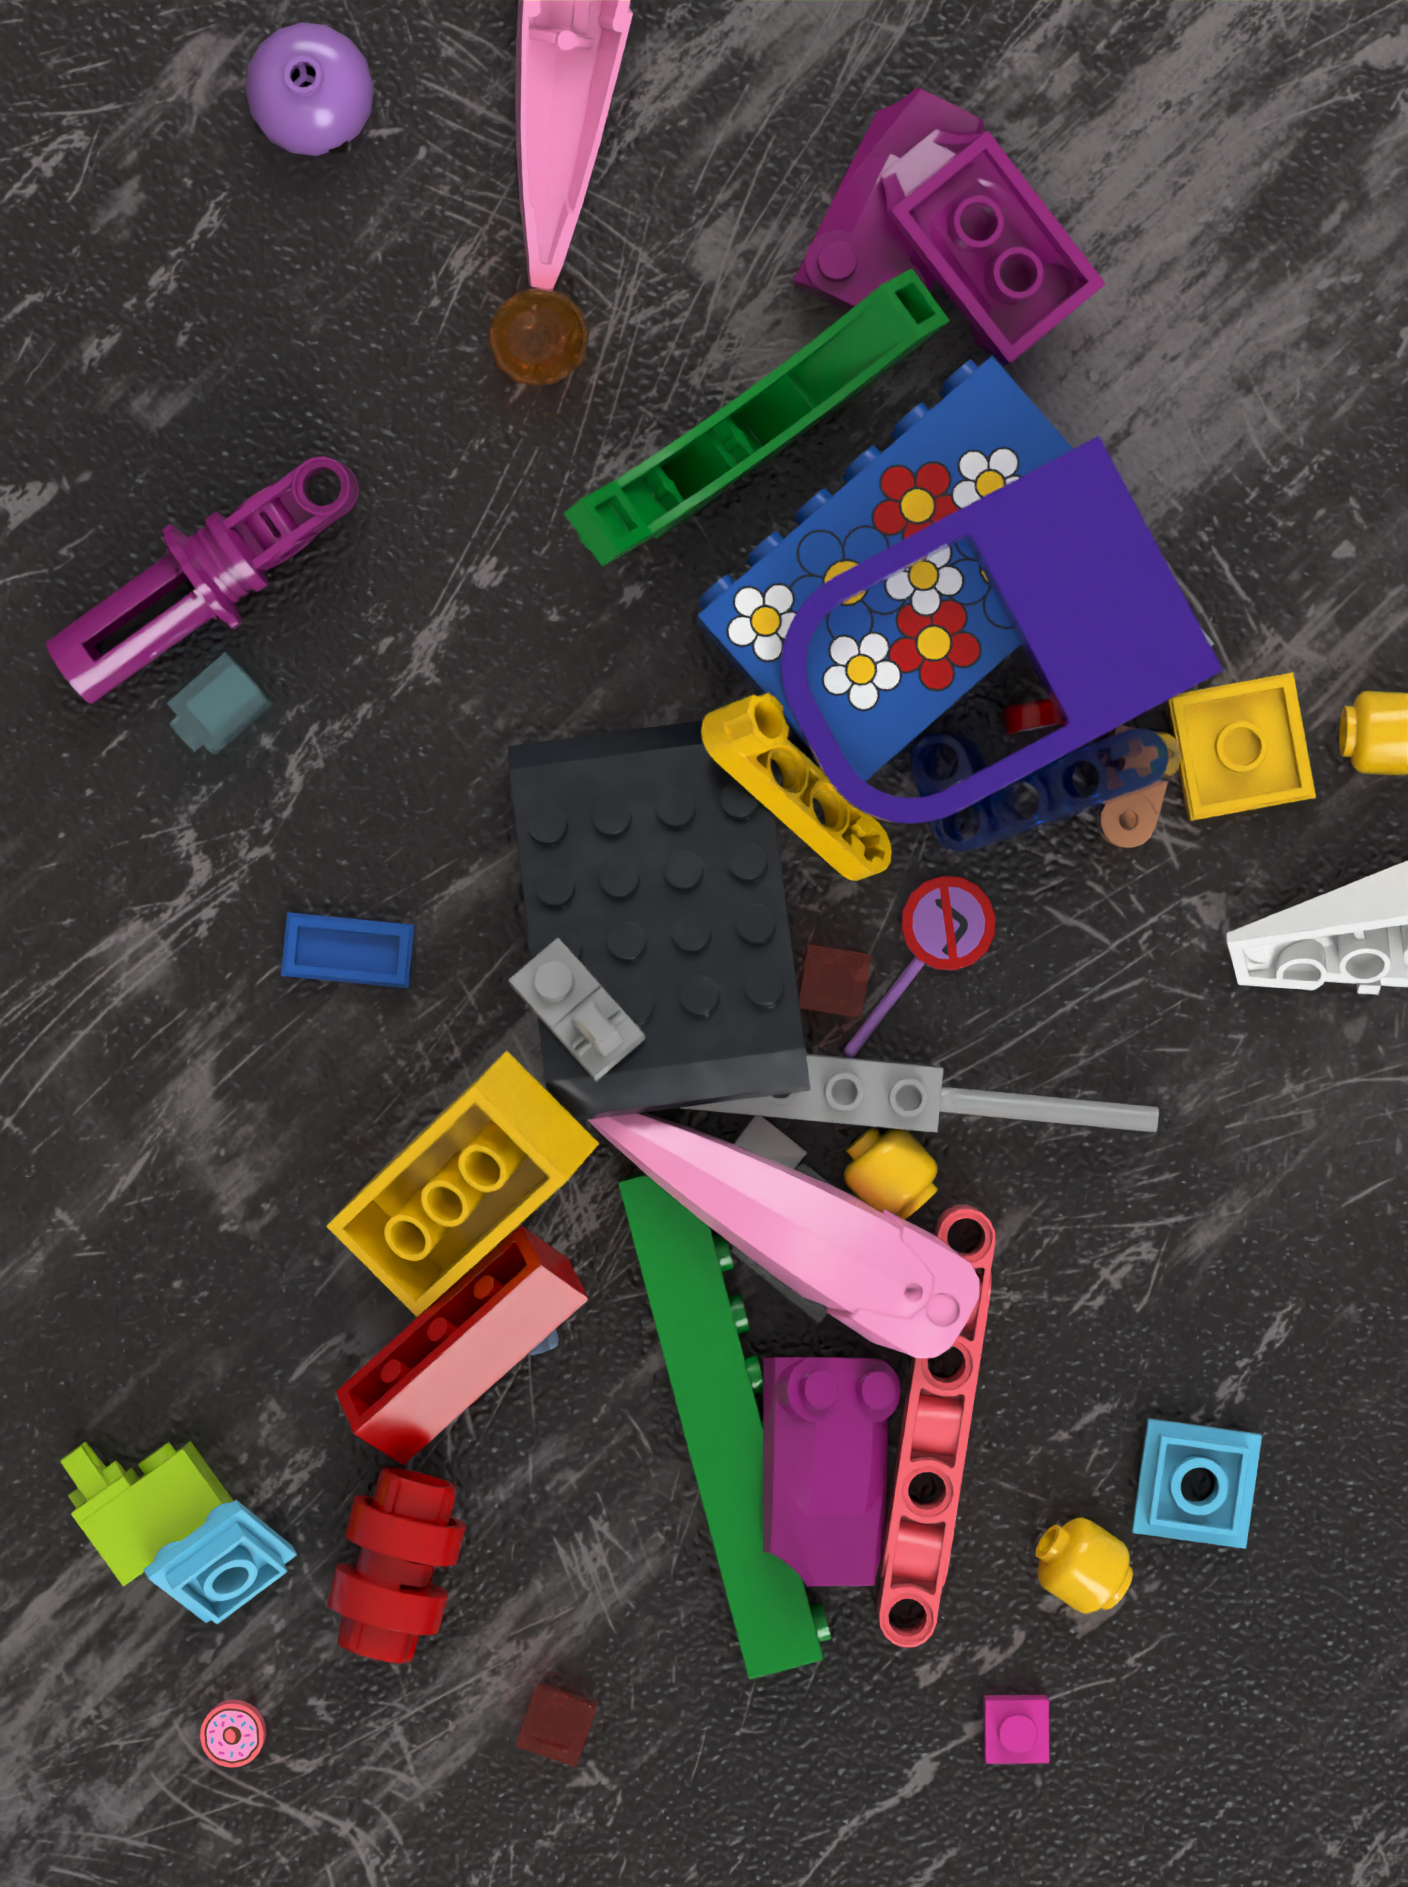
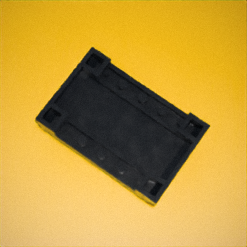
[508,720,811,1121]

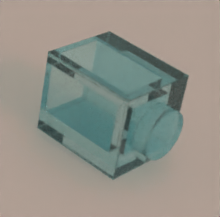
[167,652,273,754]

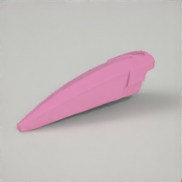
[515,0,633,290]
[588,1112,979,1358]

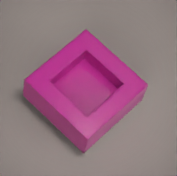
[983,1695,1049,1764]

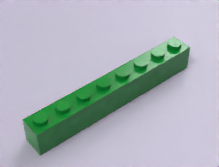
[618,1172,832,1680]

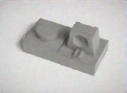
[509,938,645,1081]

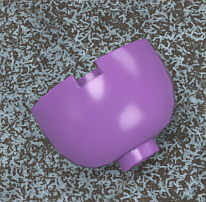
[245,22,374,156]

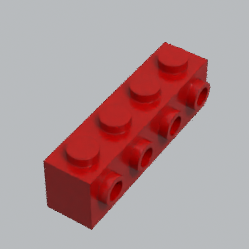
[336,1224,589,1465]

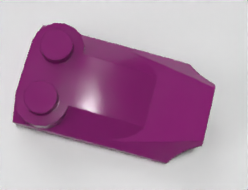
[793,88,984,312]
[880,128,1106,367]
[763,1357,901,1586]

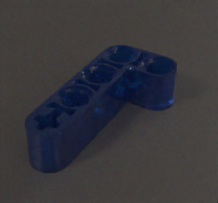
[911,728,1181,852]

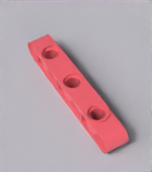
[876,1205,995,1647]

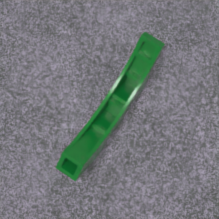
[564,268,950,567]

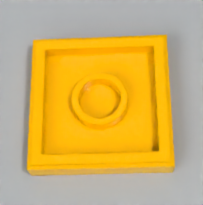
[1166,672,1316,821]

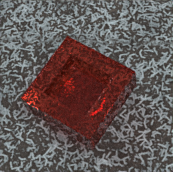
[799,944,871,1018]
[516,1682,598,1767]

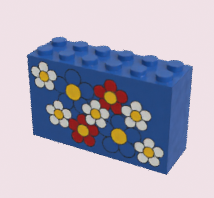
[697,356,1073,782]

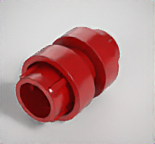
[327,1467,466,1663]

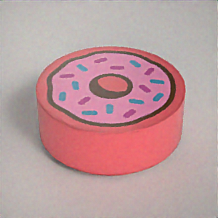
[200,1700,266,1767]

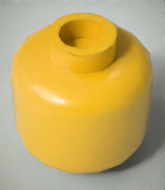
[1339,691,1408,776]
[843,1126,938,1220]
[1035,1517,1133,1614]

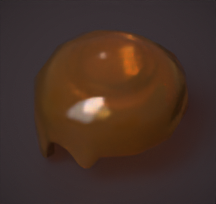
[488,288,589,386]

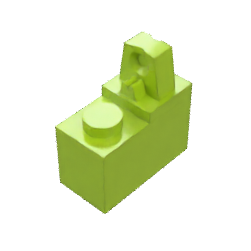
[60,1441,234,1587]

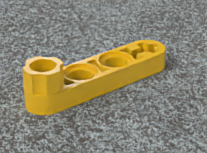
[701,693,892,881]

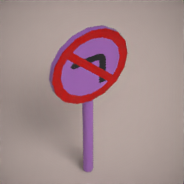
[844,876,996,1058]

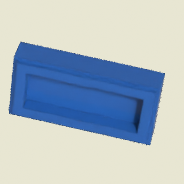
[281,912,416,988]

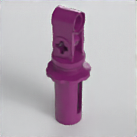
[46,457,359,704]

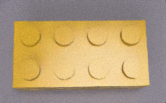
[326,1051,599,1317]

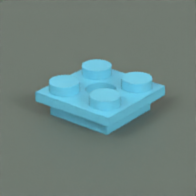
[1131,1418,1262,1549]
[144,1500,297,1624]

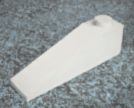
[1227,861,1408,995]

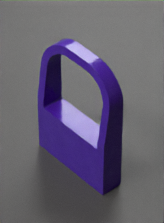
[780,436,1223,824]

